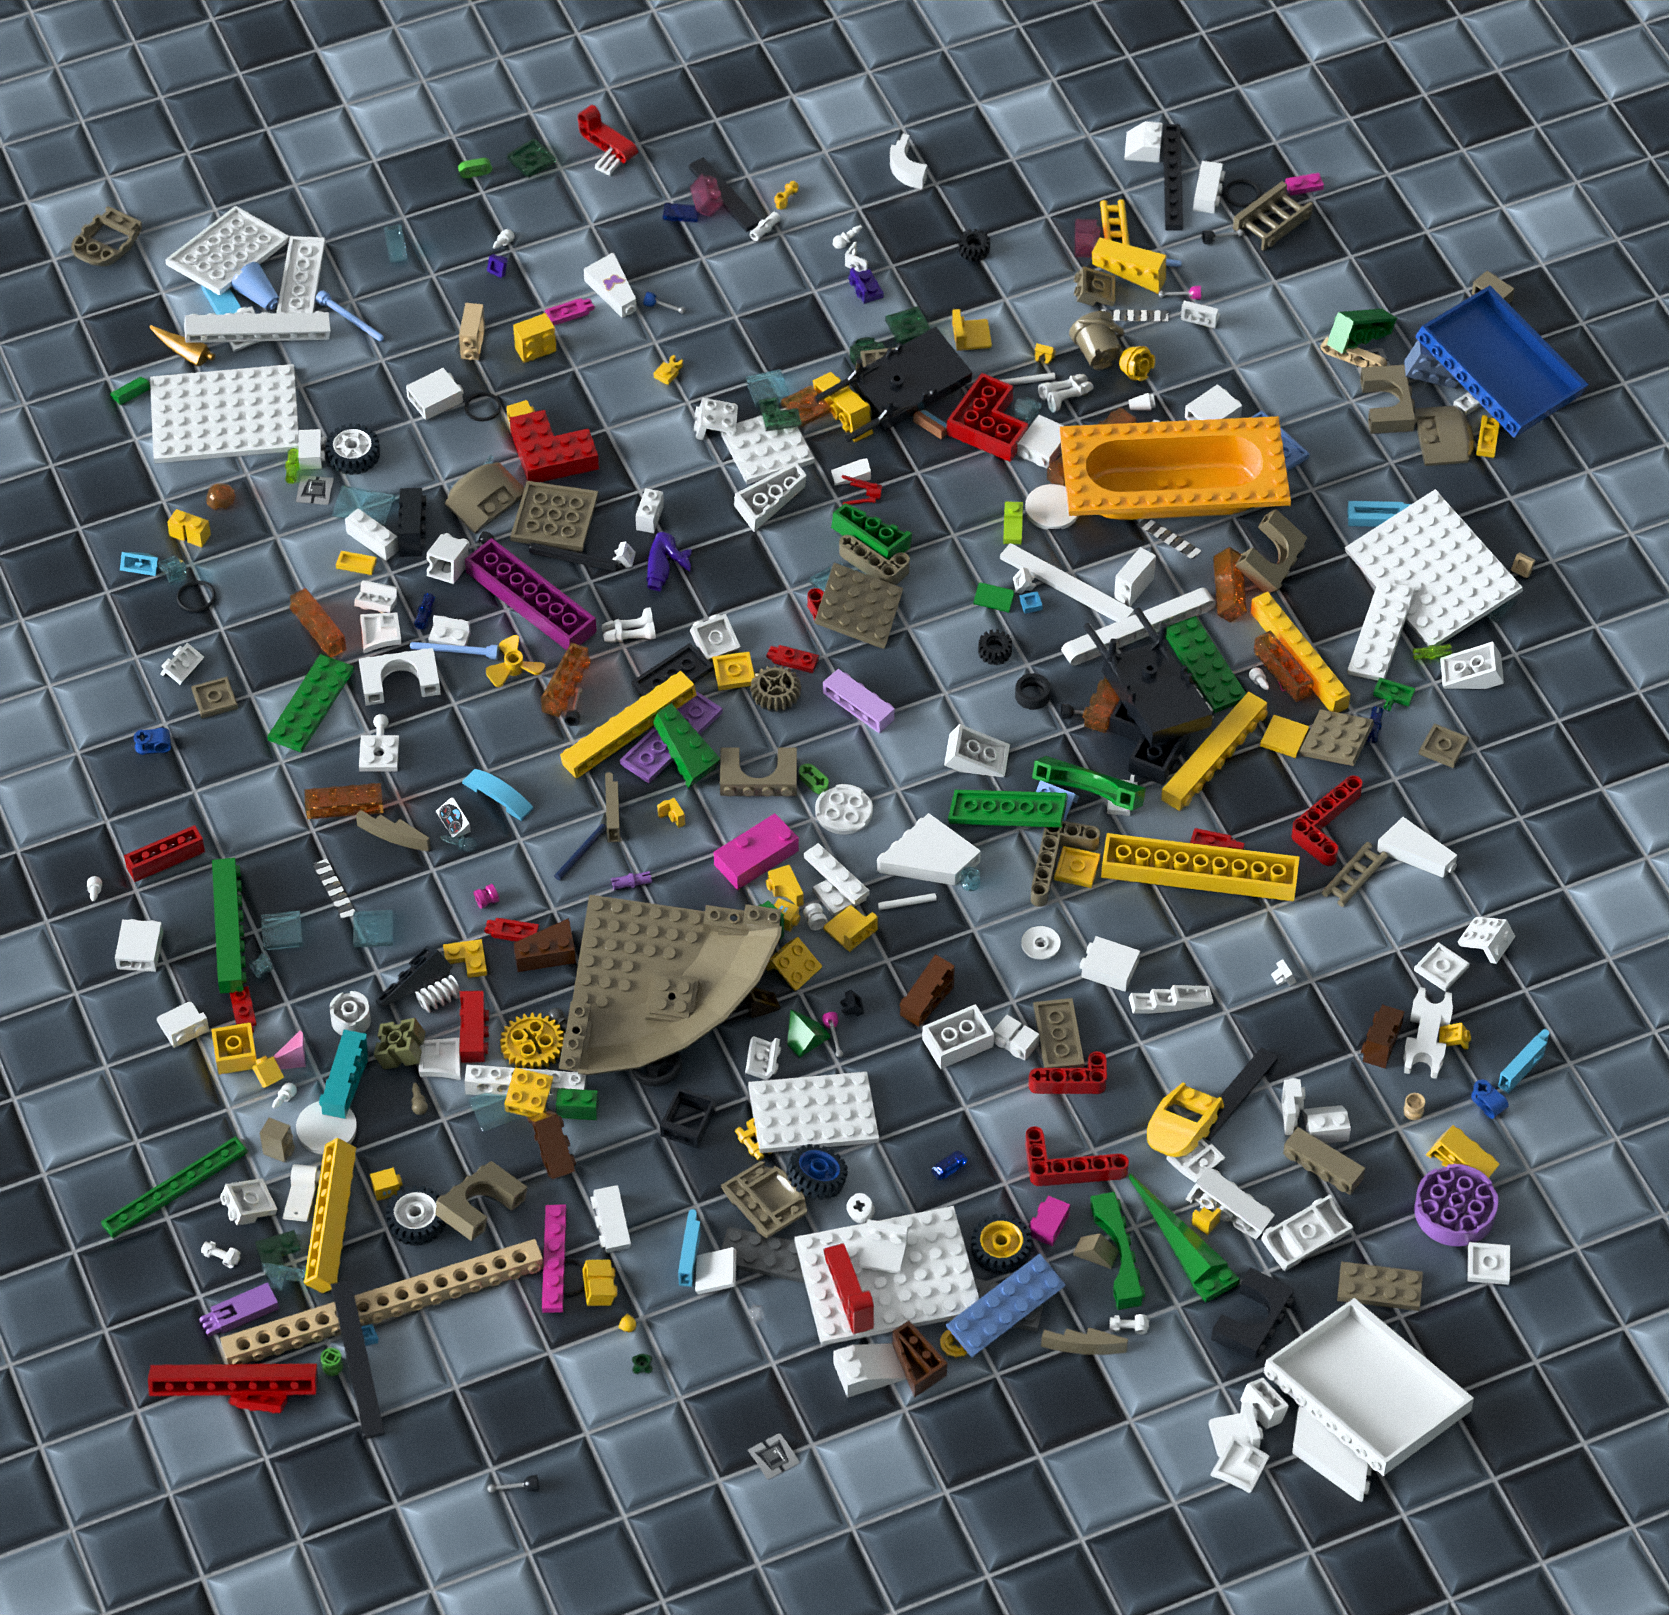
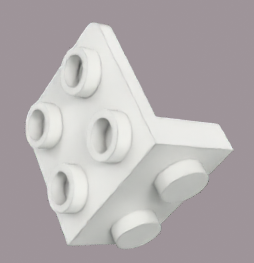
[694,398,738,440]
[1458,917,1515,964]
[157,1002,209,1048]
[1209,1402,1263,1457]

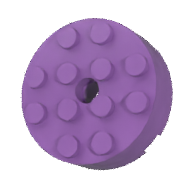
[1414,1164,1498,1246]

